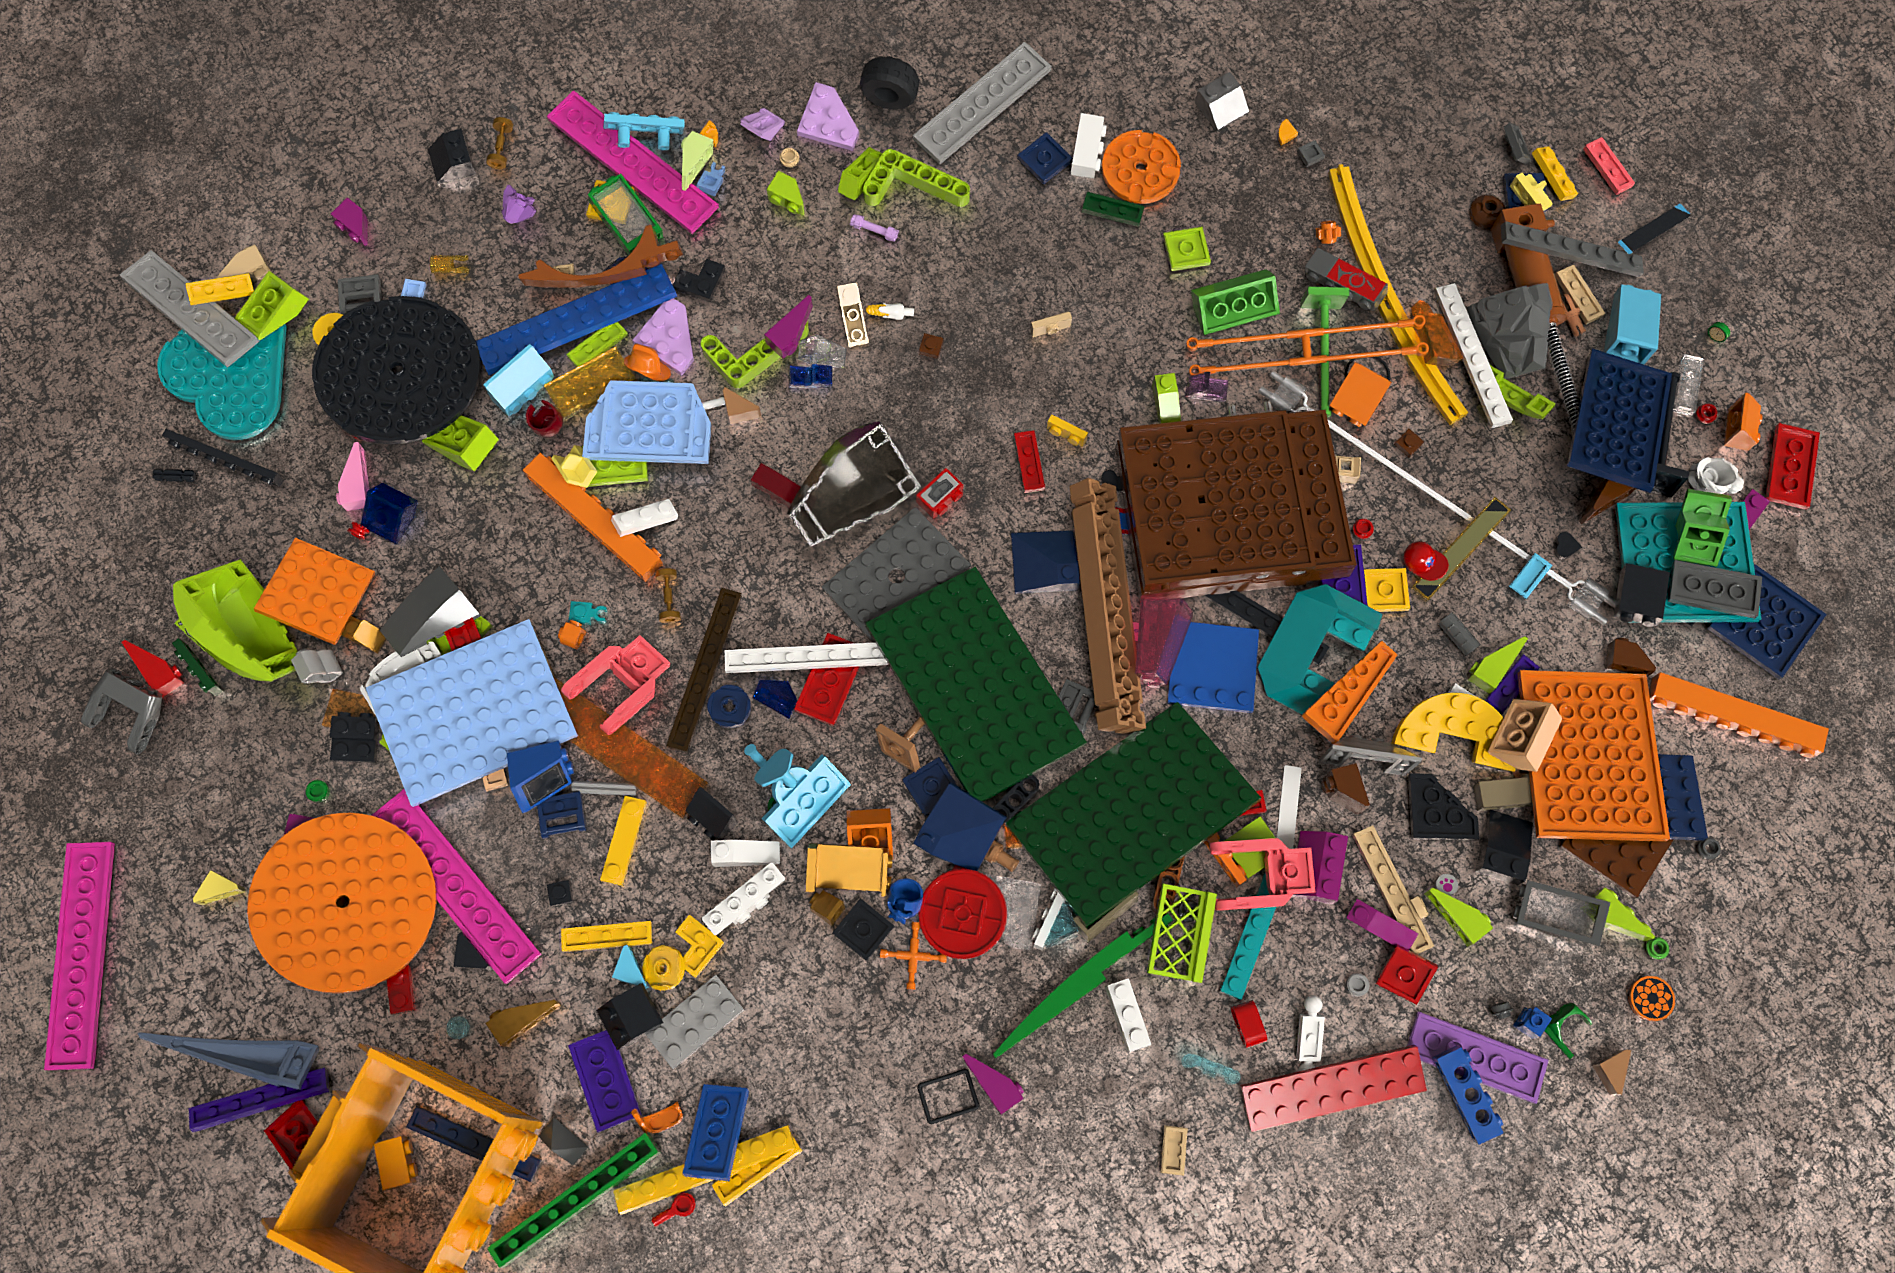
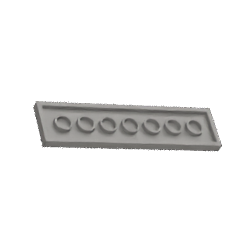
[913,42,1052,164]
[120,250,259,368]

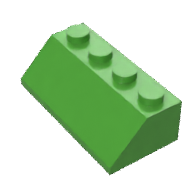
[1191,269,1280,335]

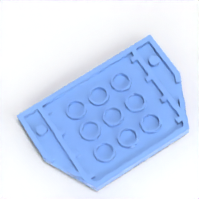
[582,381,712,464]

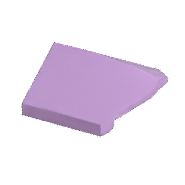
[740,108,785,141]

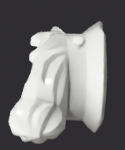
[1688,457,1744,494]

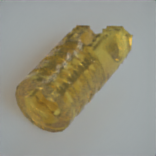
[430,255,469,274]

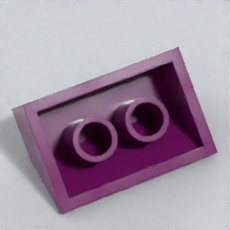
[1292,831,1348,905]

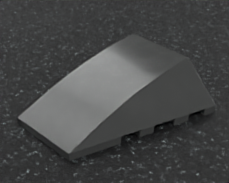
[380,566,481,657]

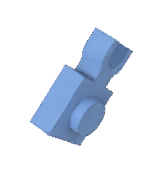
[697,162,725,196]

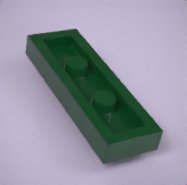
[1082,192,1145,227]
[172,638,223,696]

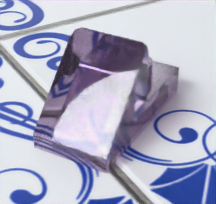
[1185,372,1228,402]

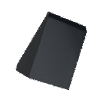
[453,932,493,971]

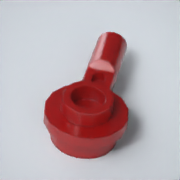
[651,1192,696,1227]

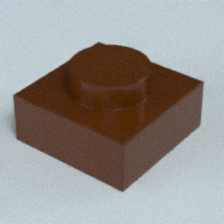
[919,333,944,359]
[1394,429,1424,458]

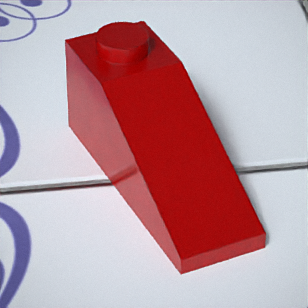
[121,640,184,698]

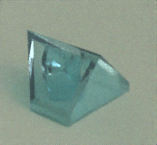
[1044,903,1079,948]

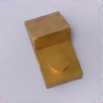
[341,617,386,654]

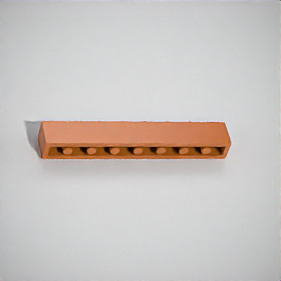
[523,453,663,582]
[1649,672,1829,758]

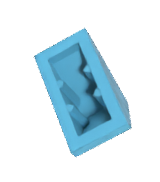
[612,945,649,989]

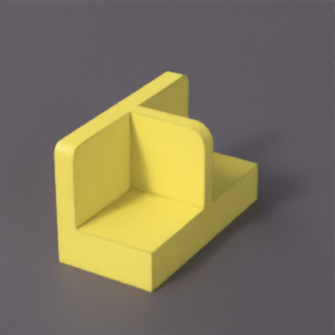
[1510,173,1552,211]
[551,445,597,488]

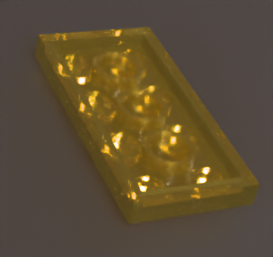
[544,347,636,421]

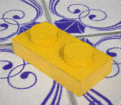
[1047,414,1088,447]

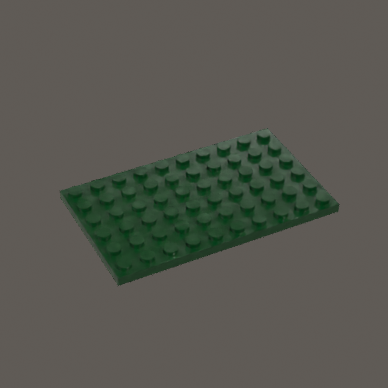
[865,566,1087,802]
[1005,702,1261,928]

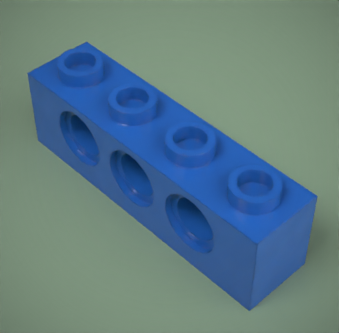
[1432,1046,1504,1145]

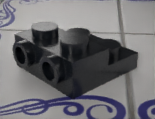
[330,712,380,763]

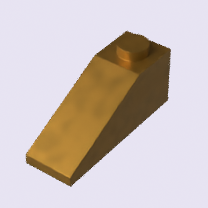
[485,1000,561,1047]

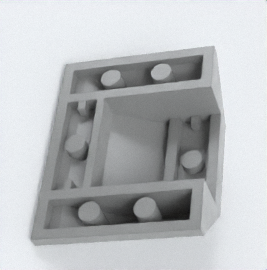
[1319,735,1422,776]

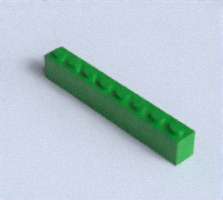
[487,1133,662,1268]

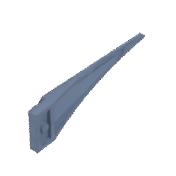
[137,1032,319,1090]

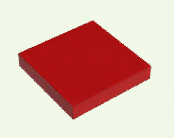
[1376,944,1438,1005]

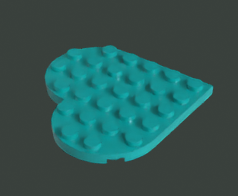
[157,324,287,440]

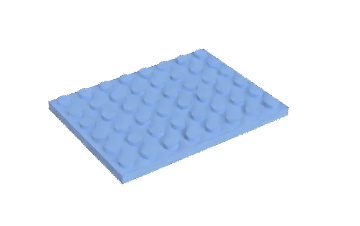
[366,619,578,807]

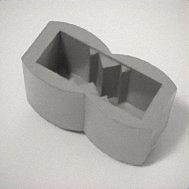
[291,648,343,683]

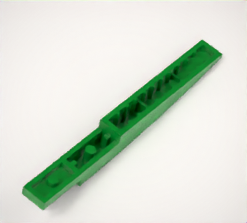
[992,913,1174,1059]

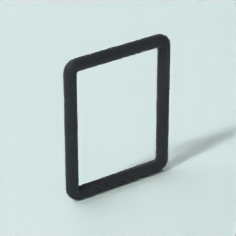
[917,1069,979,1124]

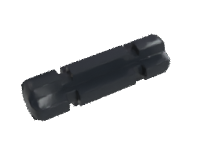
[152,468,196,482]

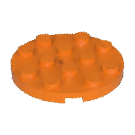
[1102,130,1181,204]

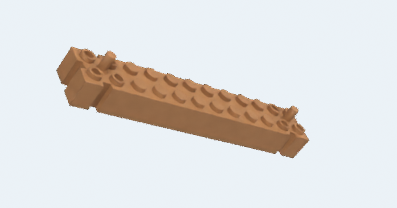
[1070,478,1146,734]

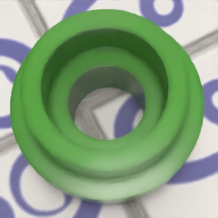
[1646,937,1669,960]

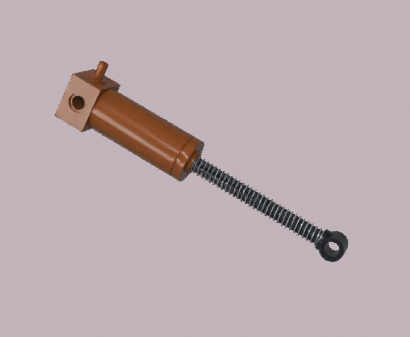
[1490,203,1580,432]

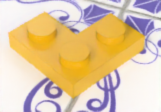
[675,914,724,978]

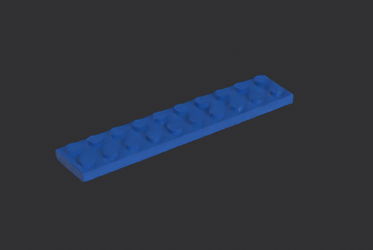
[476,264,677,375]

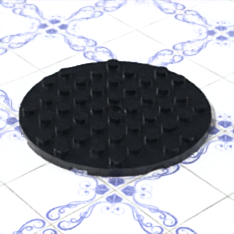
[312,296,481,444]

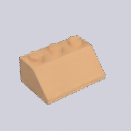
[1488,699,1562,772]

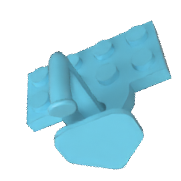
[744,744,851,849]

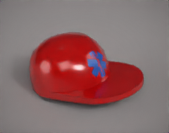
[1403,541,1449,581]

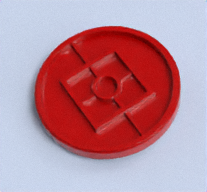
[919,869,1008,959]

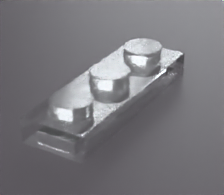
[1673,354,1704,416]

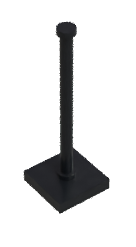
[1651,372,1689,498]

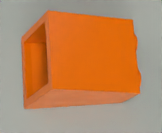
[1329,362,1392,427]

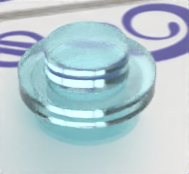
[446,1016,470,1039]

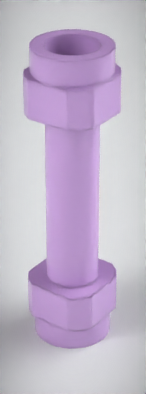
[850,214,899,242]

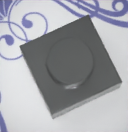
[1297,140,1325,167]

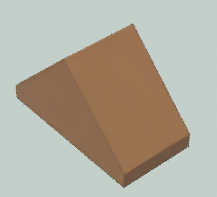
[723,387,761,424]
[1592,1049,1631,1096]

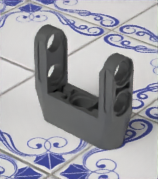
[81,668,163,754]

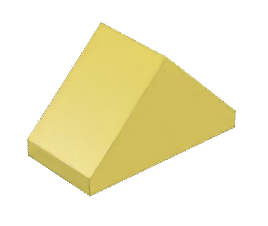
[193,870,246,906]

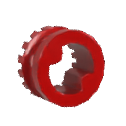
[347,522,370,540]

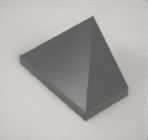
[539,1118,588,1166]

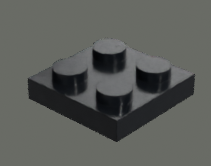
[832,898,895,962]

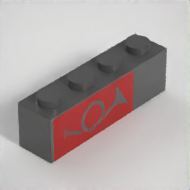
[1305,248,1388,312]

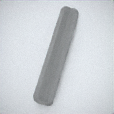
[571,780,637,796]

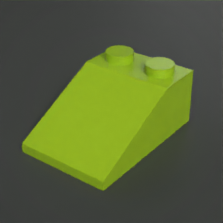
[234,271,309,340]
[422,415,499,471]

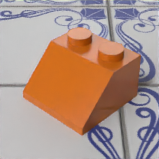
[1724,393,1762,451]
[847,808,893,855]

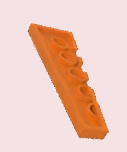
[1301,641,1398,744]

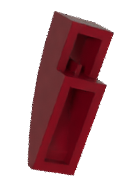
[751,463,817,517]

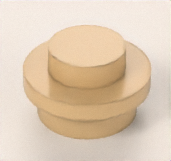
[780,148,799,167]

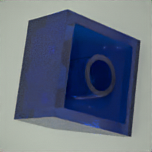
[361,483,418,544]

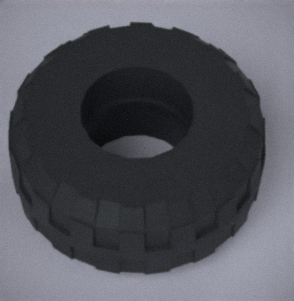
[860,56,920,110]

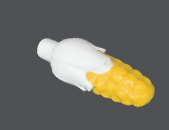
[866,303,914,320]

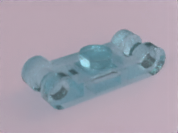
[1181,1053,1241,1085]

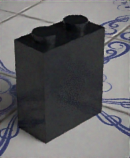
[1613,563,1670,627]

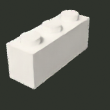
[1071,113,1107,179]
[1105,978,1151,1053]

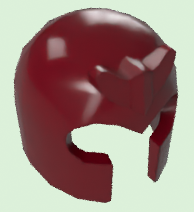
[526,400,563,438]

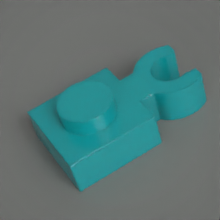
[568,601,608,625]

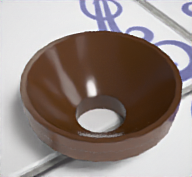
[1469,194,1506,230]

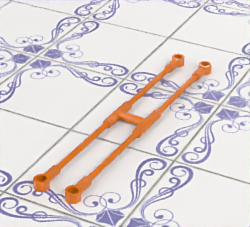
[1186,315,1429,379]

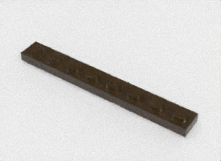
[666,587,742,754]

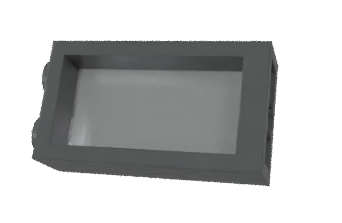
[1513,880,1611,946]

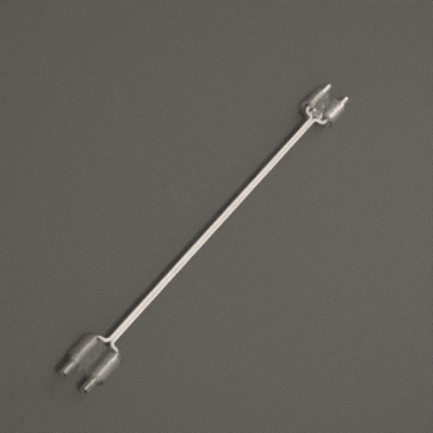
[1258,370,1616,625]

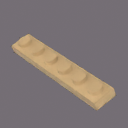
[1352,825,1434,954]

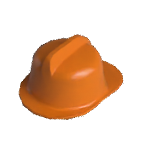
[623,344,671,381]

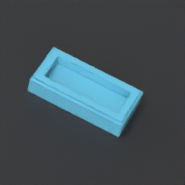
[1508,553,1553,599]

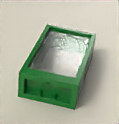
[587,173,663,256]

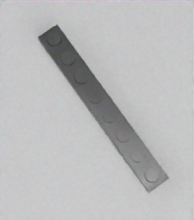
[1501,221,1644,277]

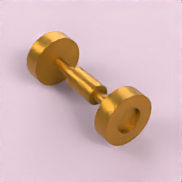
[486,117,513,169]
[655,568,681,623]

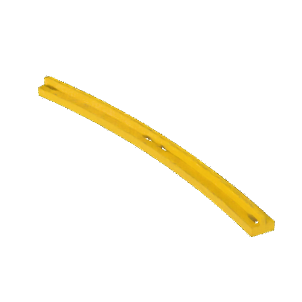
[1328,164,1468,425]

